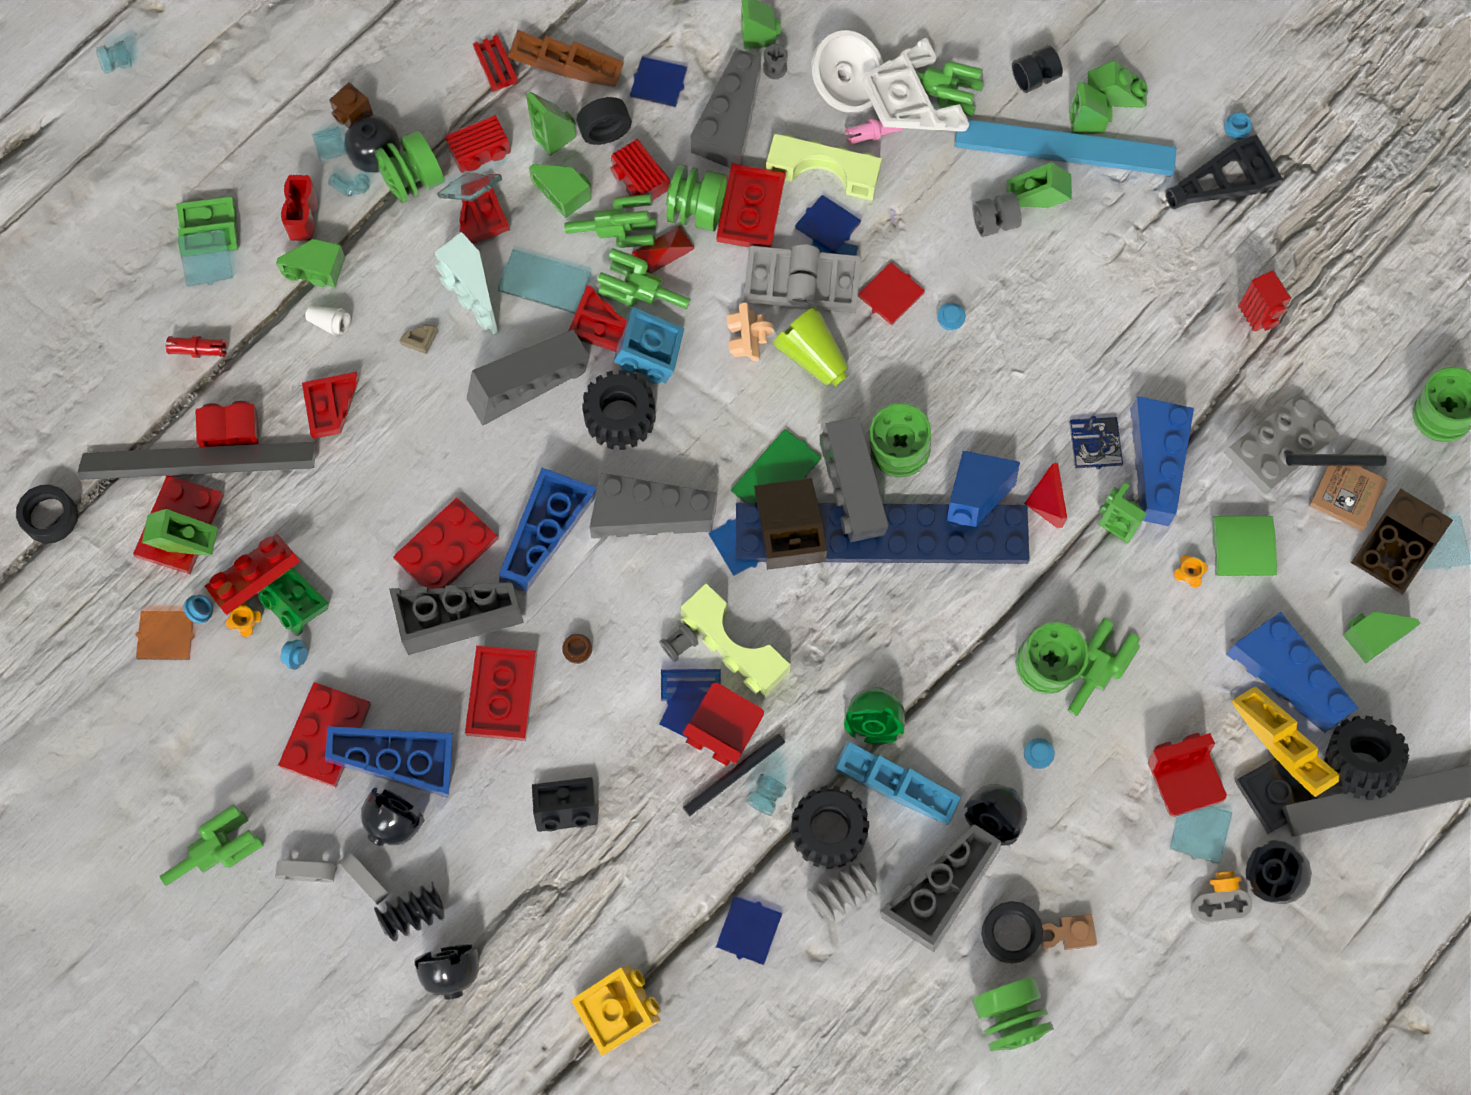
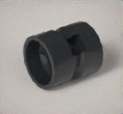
[1012,45,1063,93]

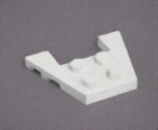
[862,38,970,131]

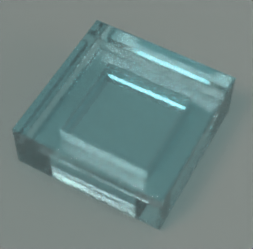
[312,126,347,162]

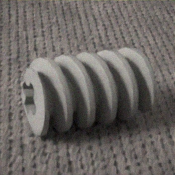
[807,863,878,922]

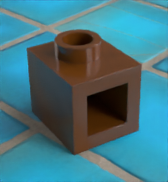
[329,82,373,128]

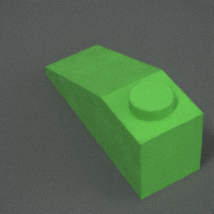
[526,92,576,156]

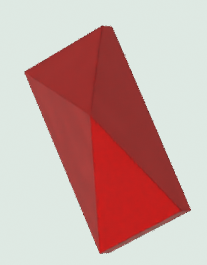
[632,226,694,274]
[1024,463,1067,528]

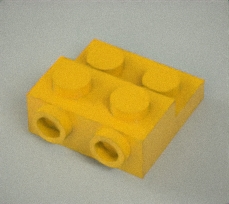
[571,965,661,1056]

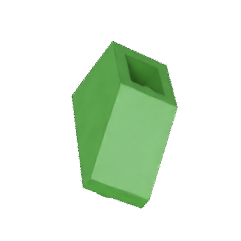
[1088,60,1148,108]
[276,239,345,287]

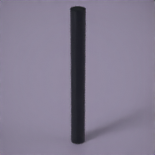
[1286,454,1387,466]
[682,733,785,817]

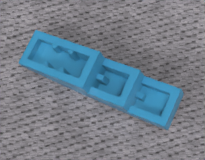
[833,742,961,825]

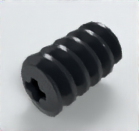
[374,881,445,942]

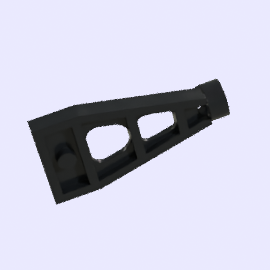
[1165,134,1283,210]

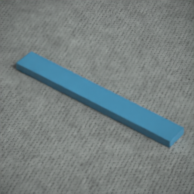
[955,120,1177,176]

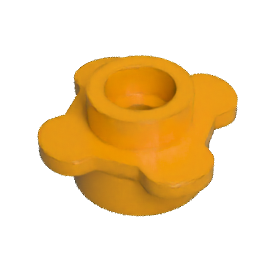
[1174,555,1208,588]
[226,603,262,637]

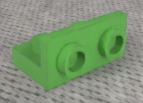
[1098,482,1147,543]

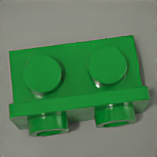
[259,567,329,636]

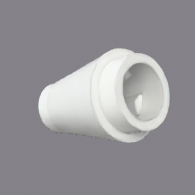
[306,305,351,336]

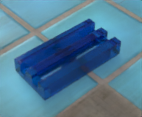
[661,669,721,701]

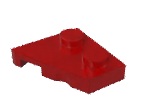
[459,179,510,244]
[568,285,627,352]
[302,372,359,439]

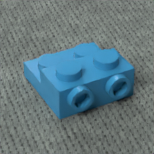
[613,307,684,384]

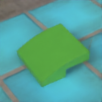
[176,196,238,257]
[1213,516,1277,576]

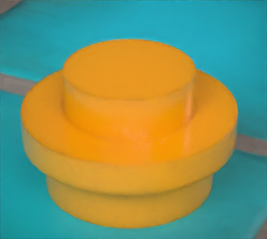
[1209,870,1242,892]

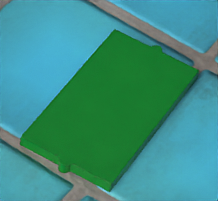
[731,429,822,503]

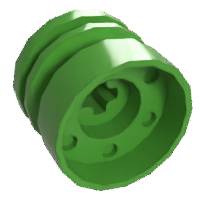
[374,130,445,204]
[666,164,727,232]
[1412,367,1471,443]
[870,403,931,478]
[1015,622,1089,695]
[972,977,1054,1052]

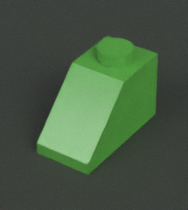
[741,0,781,49]
[1069,82,1112,134]
[1007,162,1072,208]
[529,164,591,218]
[142,509,218,556]
[1343,611,1421,663]

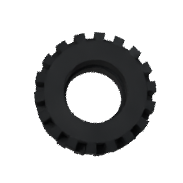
[582,370,656,450]
[1324,715,1410,800]
[791,786,869,869]

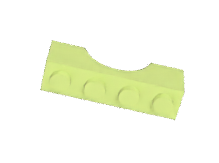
[766,134,882,200]
[680,583,791,697]

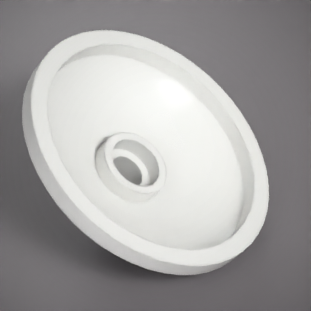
[812,30,884,113]

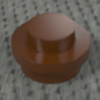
[562,634,592,664]

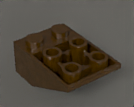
[754,478,827,570]
[1351,488,1453,595]

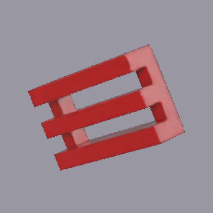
[472,34,518,92]

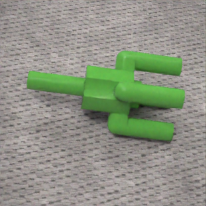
[916,61,984,116]
[564,194,658,248]
[597,248,691,309]
[1067,618,1141,716]
[159,804,264,886]

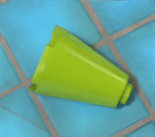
[772,306,849,387]

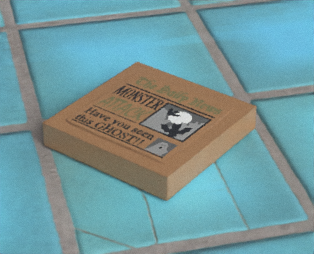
[1309,466,1387,531]

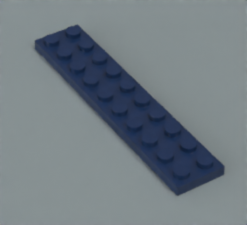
[736,503,1030,564]

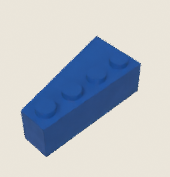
[1130,396,1194,526]
[499,467,597,593]
[1226,612,1358,733]
[325,727,453,798]

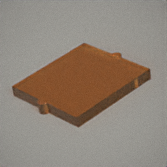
[135,611,195,660]

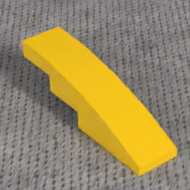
[1232,686,1339,797]

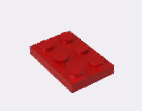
[716,164,786,248]
[133,476,224,575]
[393,497,498,589]
[204,534,300,615]
[465,645,537,741]
[278,682,371,788]

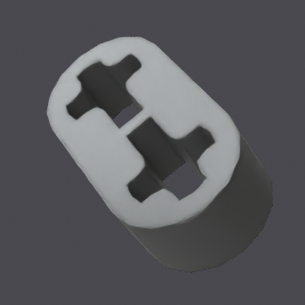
[339,852,389,905]
[275,860,336,883]
[1191,890,1252,924]

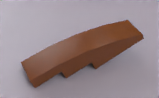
[508,30,624,87]

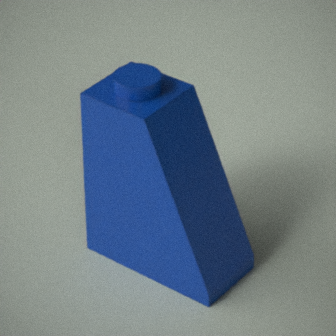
[947,451,1020,527]

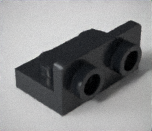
[532,777,598,832]

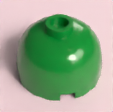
[844,687,905,745]

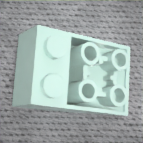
[435,232,498,335]

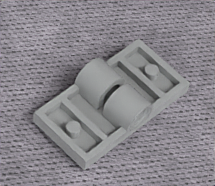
[744,244,862,313]
[1224,394,1339,495]

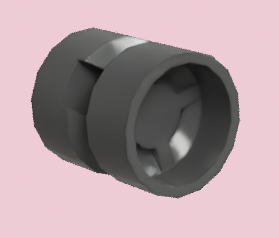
[972,192,1022,237]

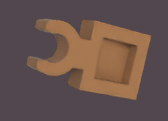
[1041,914,1097,950]

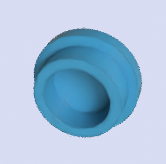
[1224,112,1252,140]
[937,303,966,331]
[183,595,213,624]
[281,639,308,670]
[1024,738,1055,769]

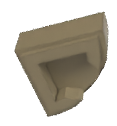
[399,324,439,354]

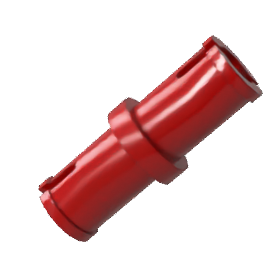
[166,335,227,358]

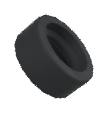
[576,97,632,145]
[16,484,78,543]
[981,901,1043,964]

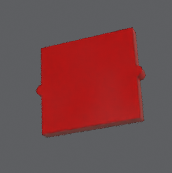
[858,262,925,325]

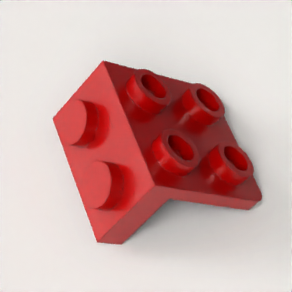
[682,683,764,766]
[1148,733,1227,817]

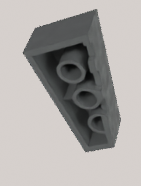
[690,48,761,169]
[466,330,590,426]
[819,416,889,542]
[589,473,717,539]
[389,582,524,655]
[880,824,1001,952]

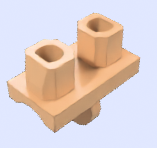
[727,302,774,361]

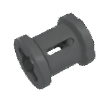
[763,44,788,79]
[659,623,699,662]

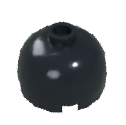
[344,115,401,172]
[964,784,1027,846]
[361,788,425,846]
[1245,840,1312,904]
[414,944,479,1000]

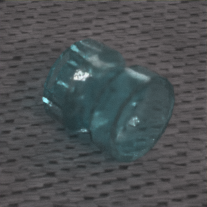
[96,41,132,74]
[746,774,787,816]

